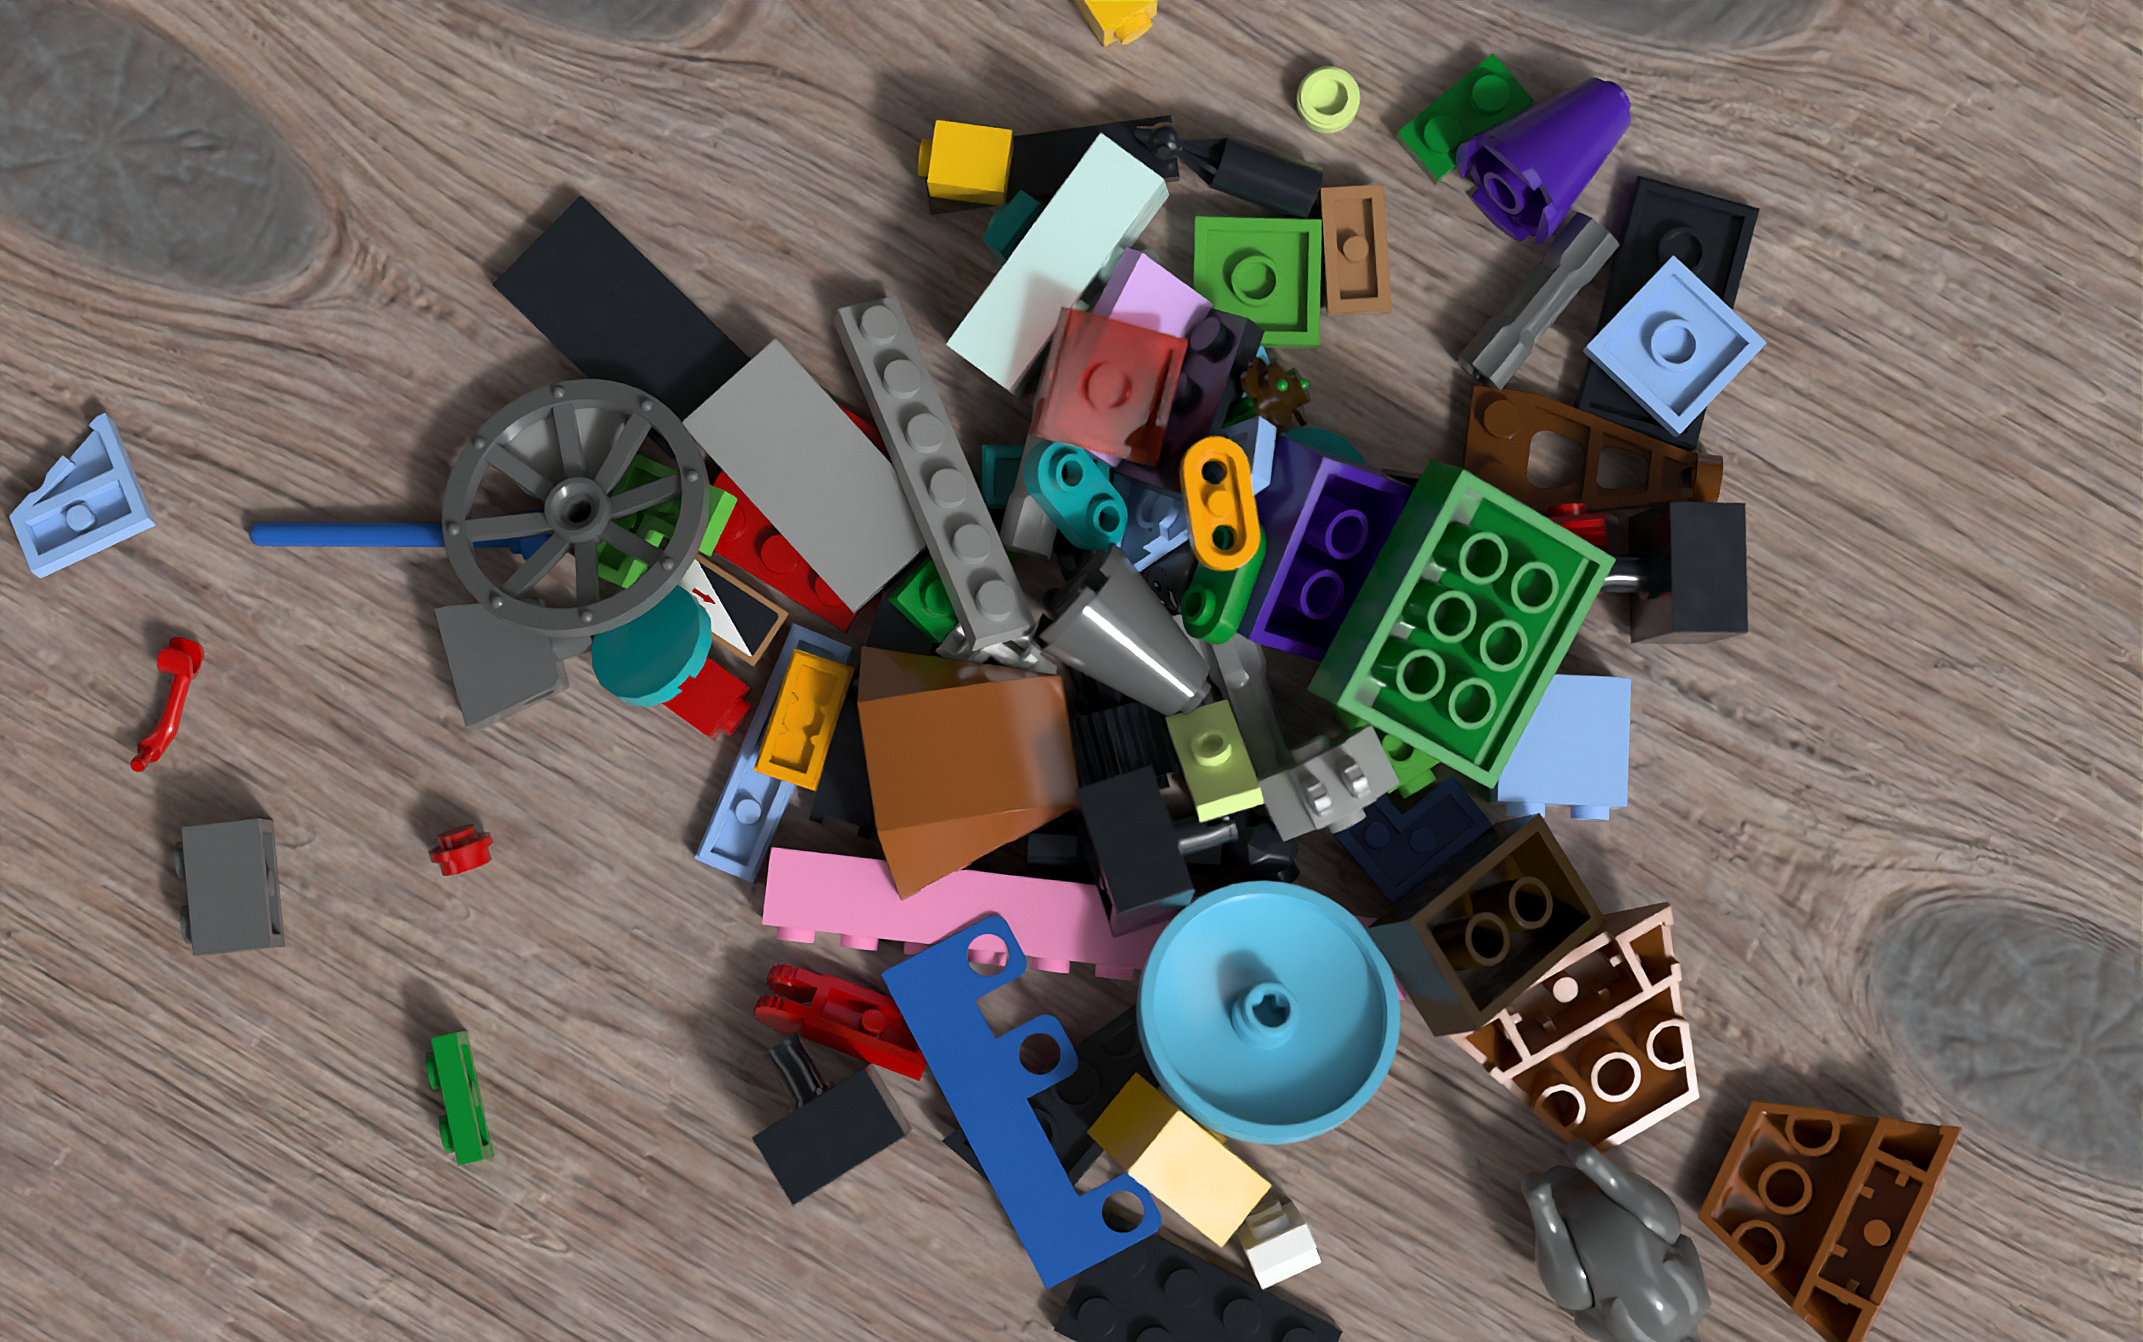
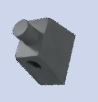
[434,597,594,730]

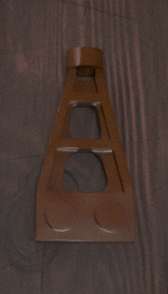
[1462,385,1723,518]

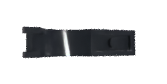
[809,555,935,840]

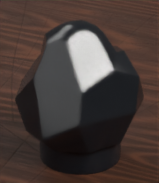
[1222,808,1300,884]

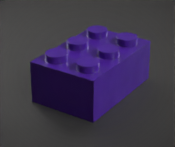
[1236,435,1414,662]

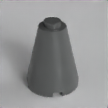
[1028,542,1211,717]

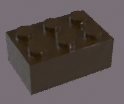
[1366,813,1606,1037]

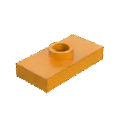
[753,648,856,791]

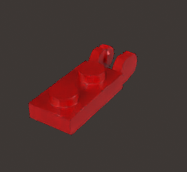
[753,963,927,1081]

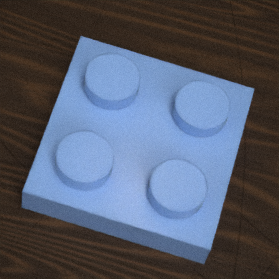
[1583,255,1767,438]

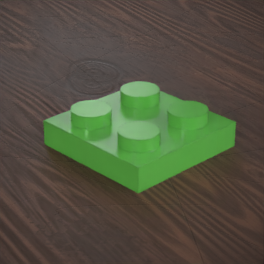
[1193,216,1322,349]

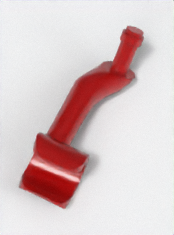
[130,636,204,772]

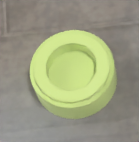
[1296,66,1360,133]

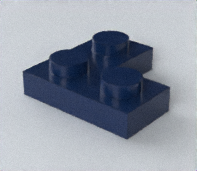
[1326,775,1493,906]

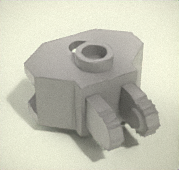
[1257,724,1400,842]

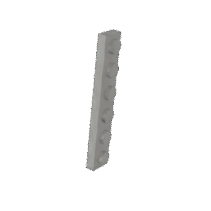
[833,295,1036,651]

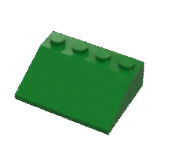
[1307,460,1616,789]

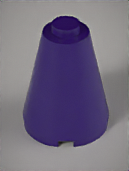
[1456,77,1631,244]

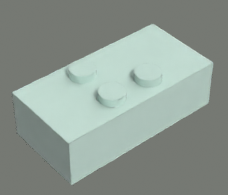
[946,133,1169,399]

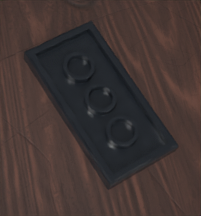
[1573,175,1760,452]
[492,195,752,462]

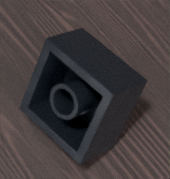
[1599,502,1748,644]
[1073,765,1239,938]
[752,1033,912,1206]

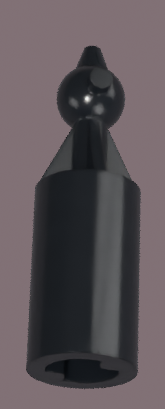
[1133,122,1323,219]

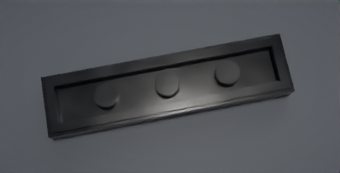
[925,115,1180,215]

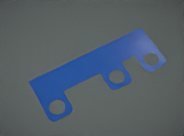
[880,916,1162,1289]

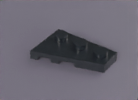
[1114,308,1265,502]

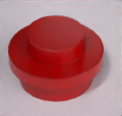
[428,824,493,876]

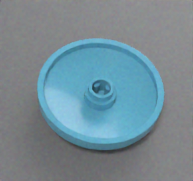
[1137,881,1400,1144]

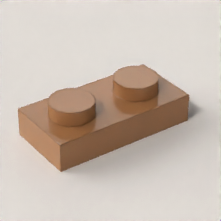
[1319,184,1392,317]

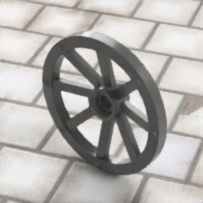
[442,379,710,638]

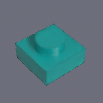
[982,189,1044,266]

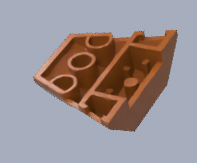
[858,646,1080,901]
[1446,902,1700,1154]
[1698,1100,1962,1342]

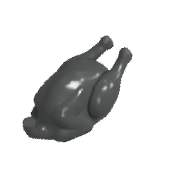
[1521,1138,1712,1342]

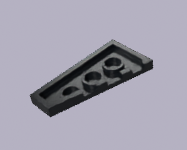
[942,1003,1161,1187]

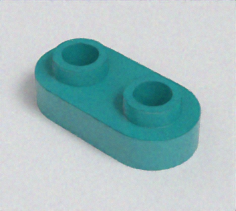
[1023,440,1128,551]

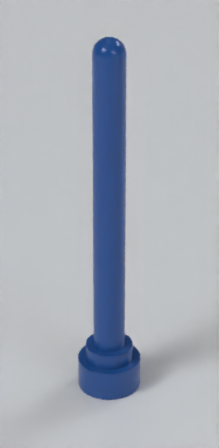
[249,510,554,560]

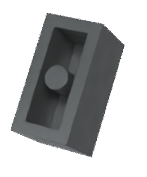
[174,818,285,956]

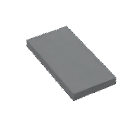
[682,338,927,614]

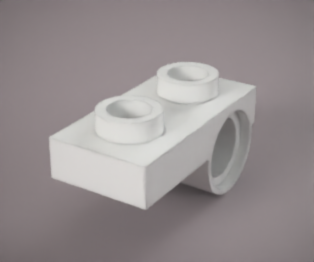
[1235,1200,1321,1290]

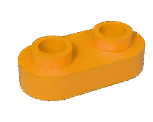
[1180,437,1260,571]

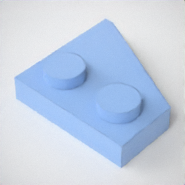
[9,413,156,578]

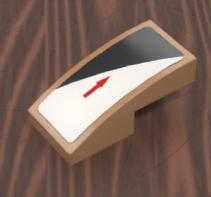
[677,553,789,667]

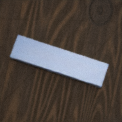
[694,623,853,883]

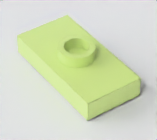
[1165,699,1263,822]

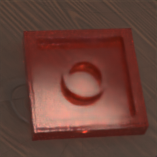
[1029,306,1188,467]

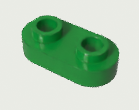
[1181,522,1267,645]

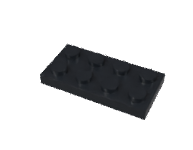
[1054,1212,1343,1342]

